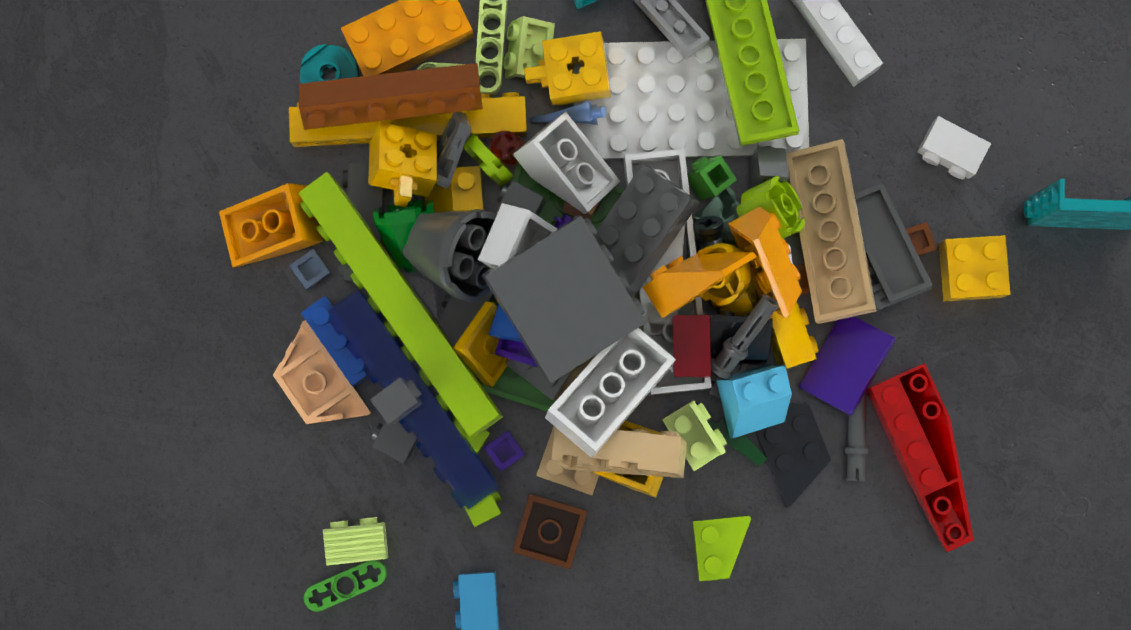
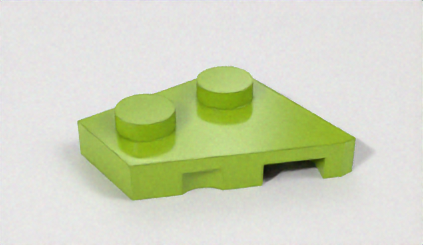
[693,516,751,581]

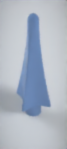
[531,101,606,125]

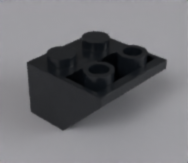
[710,311,773,365]

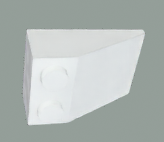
[513,112,620,214]

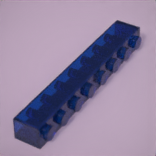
[328,289,501,510]

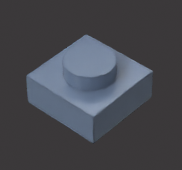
[289,249,332,290]

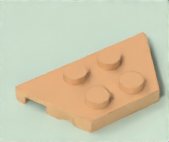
[273,320,372,424]

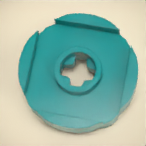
[300,44,359,83]

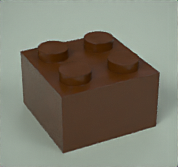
[512,493,587,569]

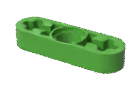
[304,560,387,612]

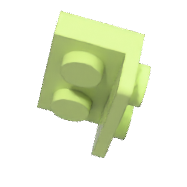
[503,16,555,79]
[662,400,727,471]

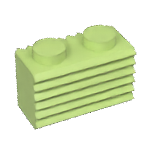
[323,517,389,566]

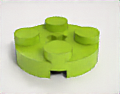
[463,133,515,187]

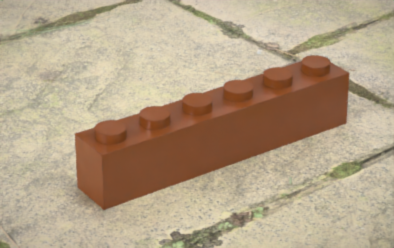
[299,63,483,130]

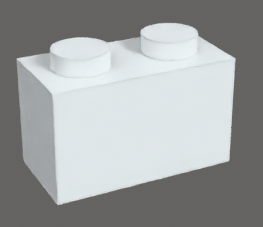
[917,116,991,179]

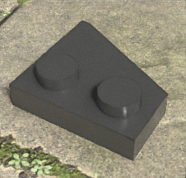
[436,112,471,189]

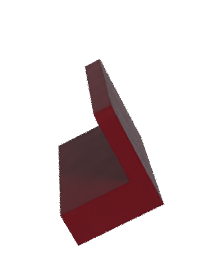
[672,315,711,378]

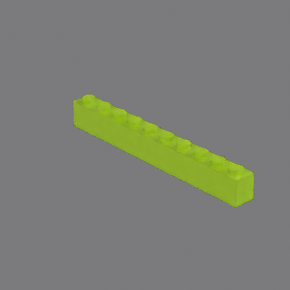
[298,172,504,438]

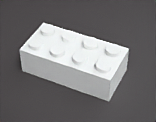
[545,328,676,458]

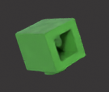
[687,155,737,200]

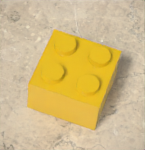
[939,235,1010,302]

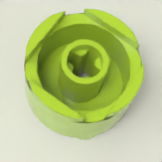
[736,176,805,239]

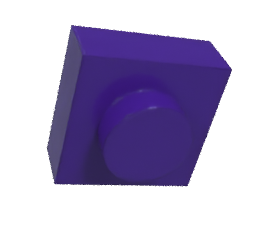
[484,430,525,472]

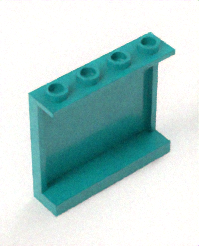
[1024,179,1131,230]

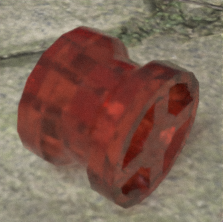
[490,130,524,165]

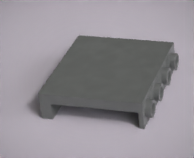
[482,216,646,383]

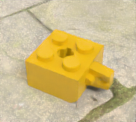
[524,31,612,105]
[368,121,437,207]

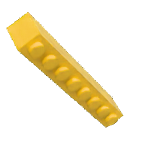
[289,92,527,147]

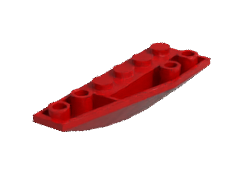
[866,363,974,553]

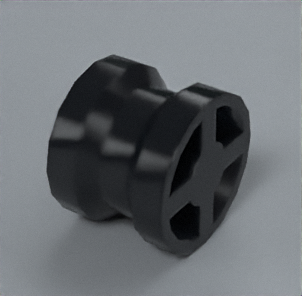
[693,216,725,250]

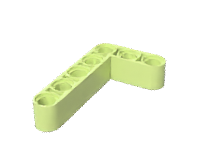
[417,0,508,98]

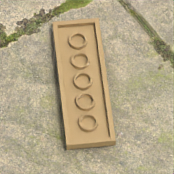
[786,139,877,324]

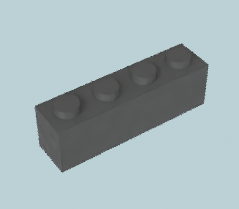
[338,162,386,283]

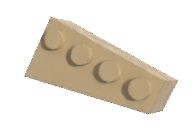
[551,427,687,478]

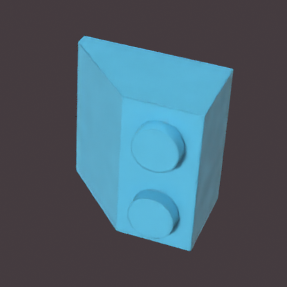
[716,364,792,438]

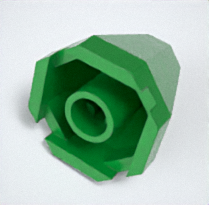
[373,200,435,273]

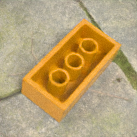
[341,0,474,76]

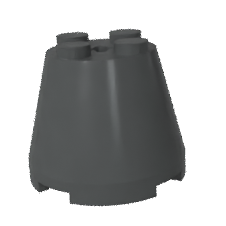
[403,209,497,303]

